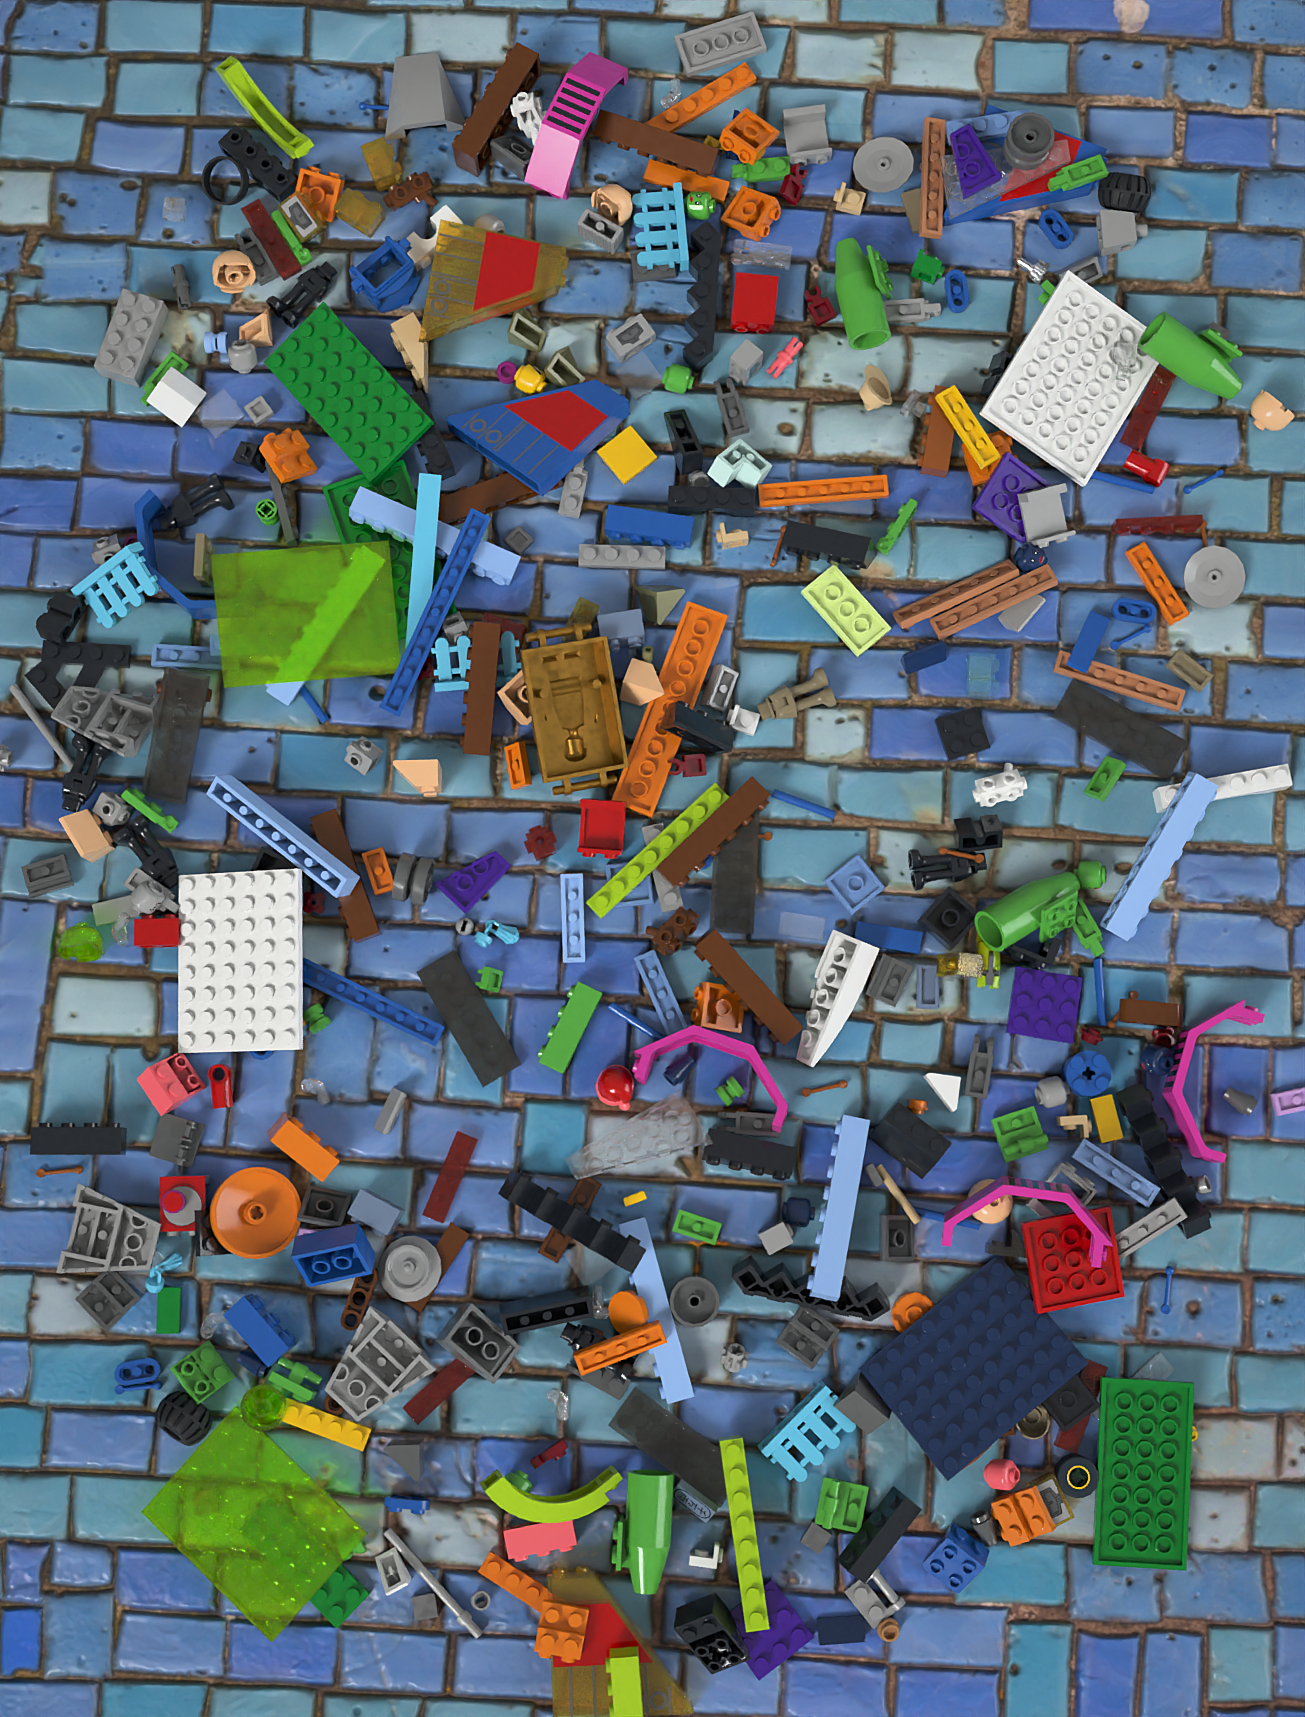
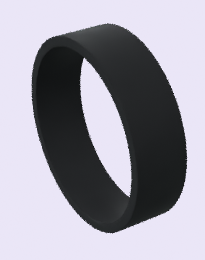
[202,156,249,205]

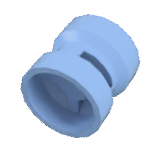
[204,332,229,353]

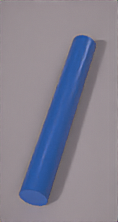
[1090,470,1155,494]
[299,685,329,724]
[771,789,836,819]
[1093,959,1107,1026]
[608,1002,666,1041]
[913,1206,980,1230]

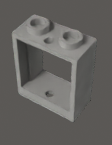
[1025,1162,1097,1218]

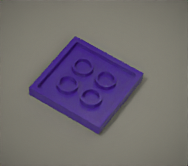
[971,452,1052,544]
[1005,967,1082,1044]
[730,1578,814,1681]

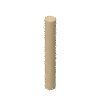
[876,1164,922,1225]

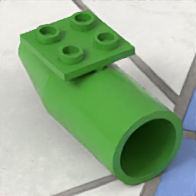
[835,238,893,350]
[1138,311,1243,400]
[975,872,1080,952]
[612,1469,674,1594]

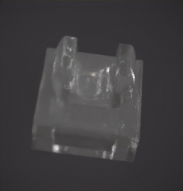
[162,197,187,222]
[900,389,926,418]

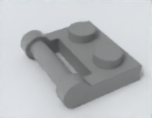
[844,1567,906,1629]

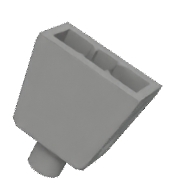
[1096,209,1148,257]

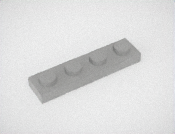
[578,544,666,570]
[642,823,684,914]
[1115,1197,1187,1260]

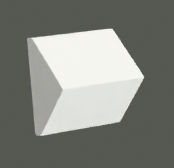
[146,366,207,427]

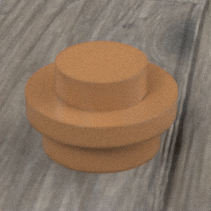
[877,1618,900,1642]

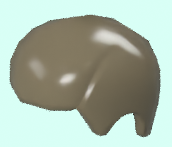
[1016,1404,1050,1440]

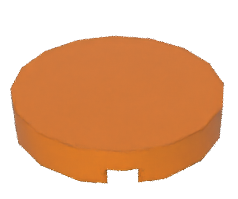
[608,1290,649,1334]
[891,1292,934,1333]

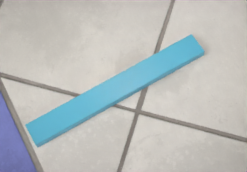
[405,473,441,649]

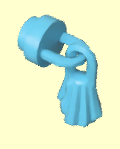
[474,919,520,948]
[145,1252,183,1293]

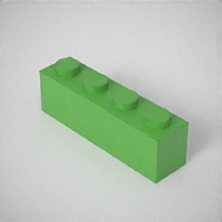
[537,981,603,1075]

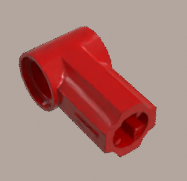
[1123,449,1170,487]
[208,1064,234,1109]

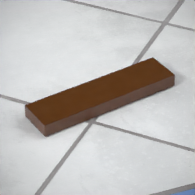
[538,1173,602,1263]
[405,1222,470,1312]

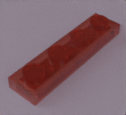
[241,199,302,281]
[1119,366,1176,451]
[1111,515,1203,536]
[422,1131,479,1223]
[403,1358,475,1425]
[1053,1358,1108,1454]

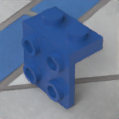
[923,1522,990,1593]

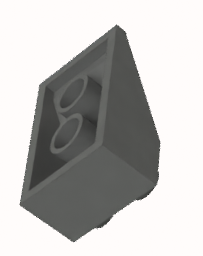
[435,1303,521,1384]

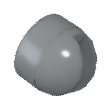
[456,918,474,936]
[1194,1175,1212,1194]
[471,1591,490,1611]

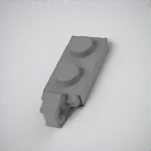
[883,298,941,324]
[558,458,588,519]
[123,867,180,915]

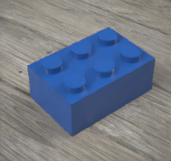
[291,1223,376,1287]
[223,1294,296,1367]

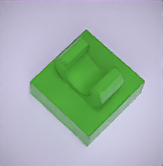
[1038,280,1055,306]
[475,966,504,993]

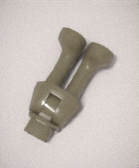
[757,667,836,720]

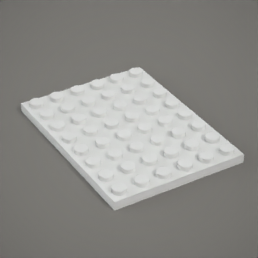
[979,270,1159,487]
[178,869,303,1053]

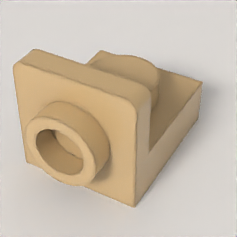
[833,182,866,216]
[716,522,749,549]
[1056,1115,1092,1138]

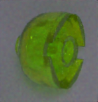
[58,922,104,962]
[240,1384,287,1431]

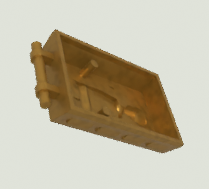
[520,622,629,796]

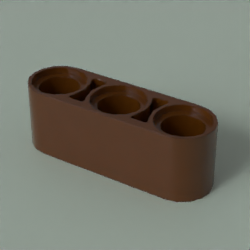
[1118,999,1184,1028]
[340,1266,379,1331]

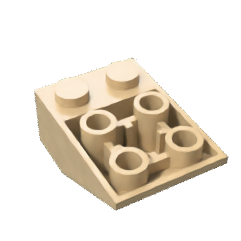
[390,312,429,393]

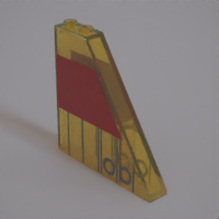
[418,219,569,343]
[547,1566,694,1717]

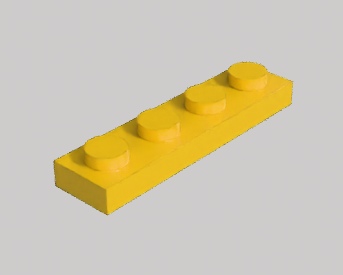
[935,385,1001,470]
[278,1397,372,1451]

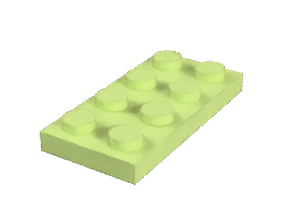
[801,565,891,657]

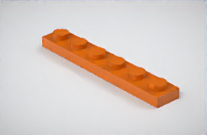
[644,62,757,133]
[758,475,889,508]
[478,1551,572,1613]

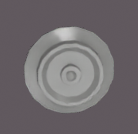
[853,137,914,193]
[1183,546,1246,609]
[379,1236,442,1302]

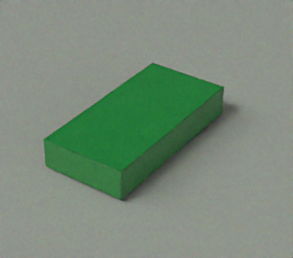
[156,1287,182,1334]

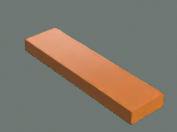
[643,159,730,204]
[1125,541,1190,626]
[573,1319,667,1376]

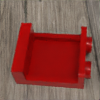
[731,272,779,335]
[577,798,627,859]

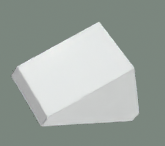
[923,1073,961,1112]
[375,1547,412,1596]

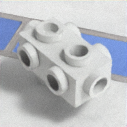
[510,92,547,146]
[972,763,1027,807]

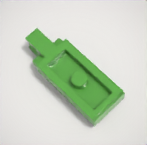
[1047,154,1109,192]
[731,156,790,183]
[271,210,312,267]
[140,351,189,407]
[876,498,918,556]
[121,788,180,833]
[1071,896,1105,957]

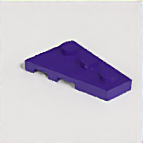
[950,124,1002,200]
[433,851,512,914]

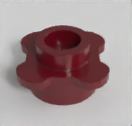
[417,656,434,680]
[303,891,325,914]
[1152,1026,1177,1048]
[1081,1027,1103,1046]

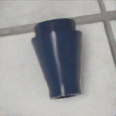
[663,1054,696,1087]
[237,1350,272,1379]

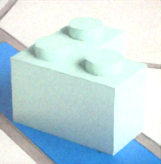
[707,439,773,489]

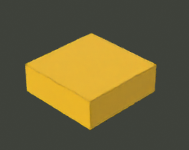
[623,1190,647,1207]

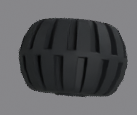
[1098,172,1151,213]
[155,1391,212,1446]

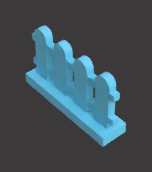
[632,182,689,271]
[71,542,159,628]
[431,631,522,692]
[757,1380,856,1482]

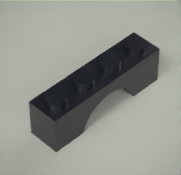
[668,486,755,517]

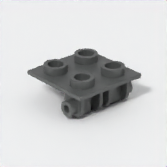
[149,1113,205,1168]

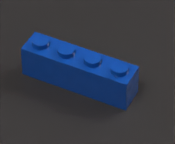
[604,504,694,550]

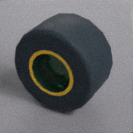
[1054,1454,1099,1498]

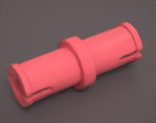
[766,337,803,379]

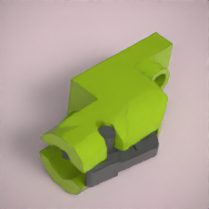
[975,930,1001,989]

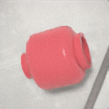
[984,1459,1020,1490]

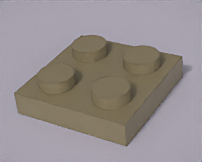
[193,533,216,587]

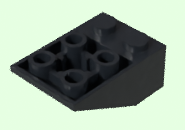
[674,1592,751,1675]

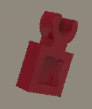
[778,163,807,205]
[804,285,837,327]
[667,754,707,777]
[530,1438,569,1469]

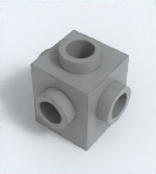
[91,534,123,566]
[441,612,472,645]
[344,736,384,776]
[92,792,133,826]

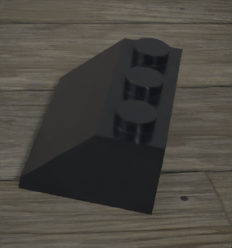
[659,701,734,755]
[868,1101,952,1179]

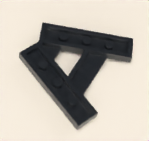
[24,640,132,736]

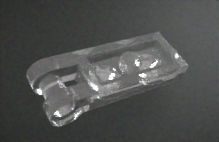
[730,239,792,270]

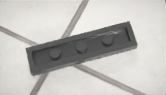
[265,461,300,548]

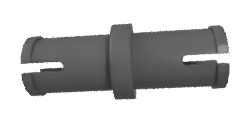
[171,264,192,309]

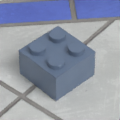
[597,609,645,653]
[347,1189,405,1237]

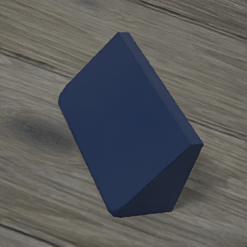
[900,640,946,674]
[816,1615,866,1645]

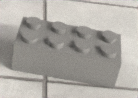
[94,288,169,388]

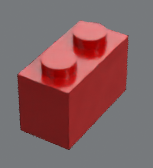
[134,914,180,948]

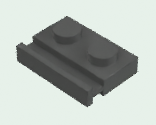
[630,247,676,283]
[21,854,74,898]
[865,953,913,1008]

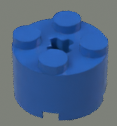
[1061,1051,1111,1097]

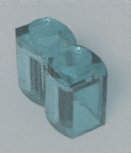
[966,652,1000,699]

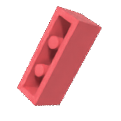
[503,1520,578,1562]

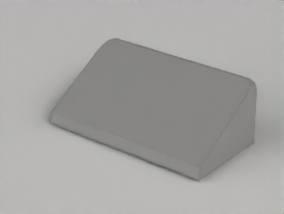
[1054,255,1103,284]
[998,594,1046,633]
[700,664,739,713]
[374,1088,408,1135]

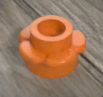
[906,1099,929,1114]

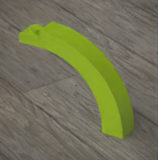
[215,56,314,159]
[479,1465,623,1523]

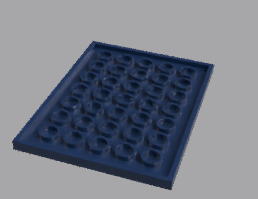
[858,1254,1089,1481]

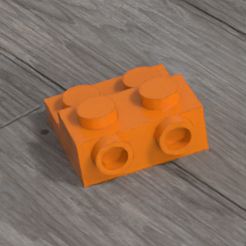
[719,108,780,166]
[294,166,345,223]
[720,185,781,242]
[259,428,318,483]
[960,430,1018,486]
[691,982,744,1033]
[990,1485,1056,1547]
[534,1599,589,1663]

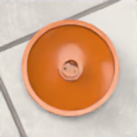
[210,1167,301,1259]

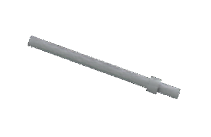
[9,684,84,775]
[384,1528,483,1639]

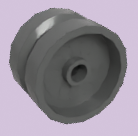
[1003,112,1055,171]
[392,852,435,906]
[669,1275,720,1328]

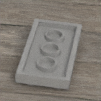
[674,11,767,77]

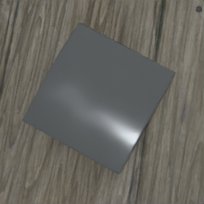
[75,1271,141,1332]
[775,1307,840,1370]

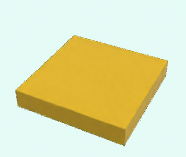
[597,425,657,485]

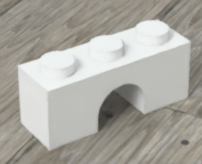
[406,205,464,272]

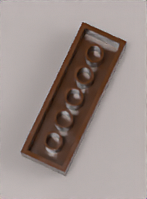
[452,42,541,177]

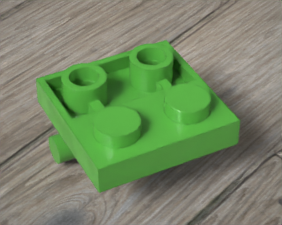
[990,1106,1049,1163]
[170,1340,235,1405]
[268,1356,323,1403]
[814,1476,869,1533]

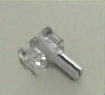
[1017,257,1050,285]

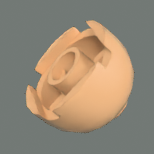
[591,184,633,226]
[212,250,256,294]
[1250,390,1295,431]
[967,1179,1013,1224]

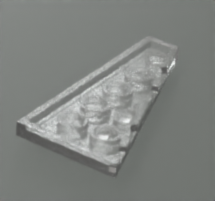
[940,140,1071,219]
[565,1089,713,1180]

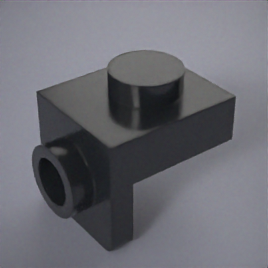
[232,441,266,473]

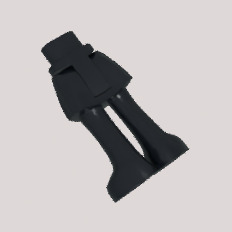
[266,261,338,329]
[157,472,235,532]
[61,734,113,813]
[112,814,179,890]
[908,848,987,891]
[560,1322,639,1384]

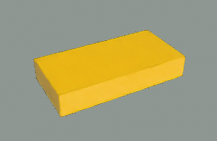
[1089,1094,1123,1143]

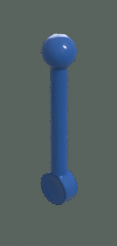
[359,102,389,110]
[1183,469,1224,494]
[1110,624,1152,650]
[1161,1266,1174,1314]
[115,1381,162,1394]

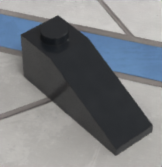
[664,409,704,475]

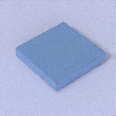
[823,854,886,916]
[605,862,654,909]

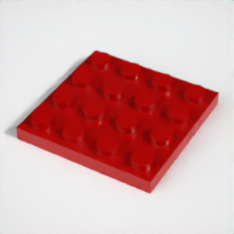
[1021,1205,1125,1314]

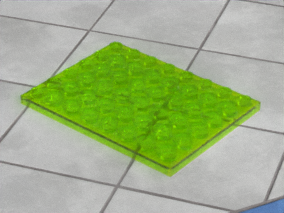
[211,541,400,688]
[141,1406,368,1643]

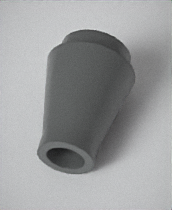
[1222,1087,1258,1116]
[971,1509,998,1547]

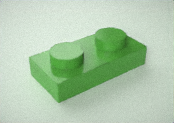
[1084,756,1127,802]
[672,1209,722,1245]

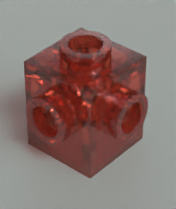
[524,825,557,862]

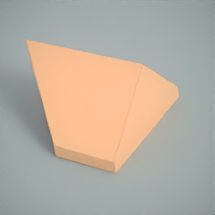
[239,307,273,348]
[619,658,665,706]

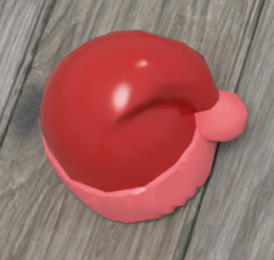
[595,1065,634,1111]

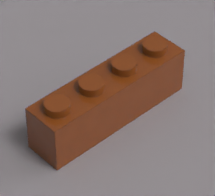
[917,385,961,478]

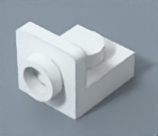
[726,704,760,736]
[689,1541,723,1569]

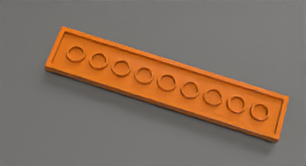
[612,601,728,818]

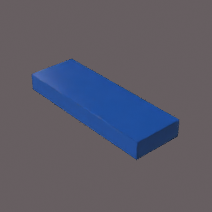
[1066,610,1110,674]
[854,921,923,954]

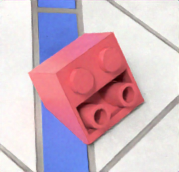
[137,1053,206,1116]

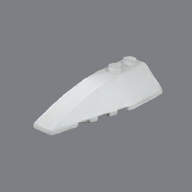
[796,930,879,1067]

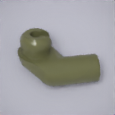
[641,646,658,674]

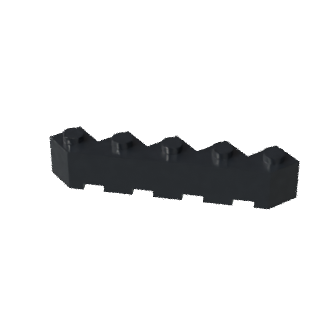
[683,220,721,373]
[1115,1082,1212,1239]
[498,1170,646,1274]
[732,1255,891,1321]

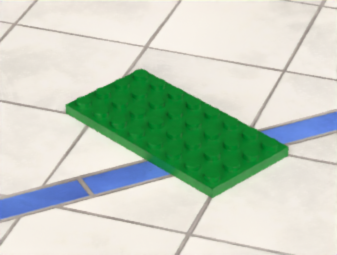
[264,302,434,484]
[322,459,457,648]
[1092,1376,1194,1571]

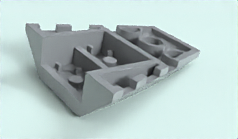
[385,52,465,140]
[51,686,162,757]
[56,1183,162,1273]
[324,1306,436,1422]

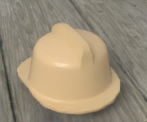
[859,365,892,411]

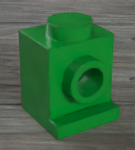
[910,249,945,285]

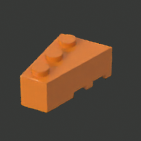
[267,1111,340,1182]

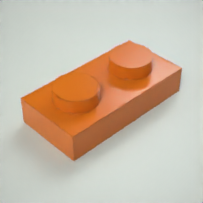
[504,742,532,790]
[362,847,394,896]

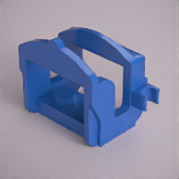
[349,236,420,313]

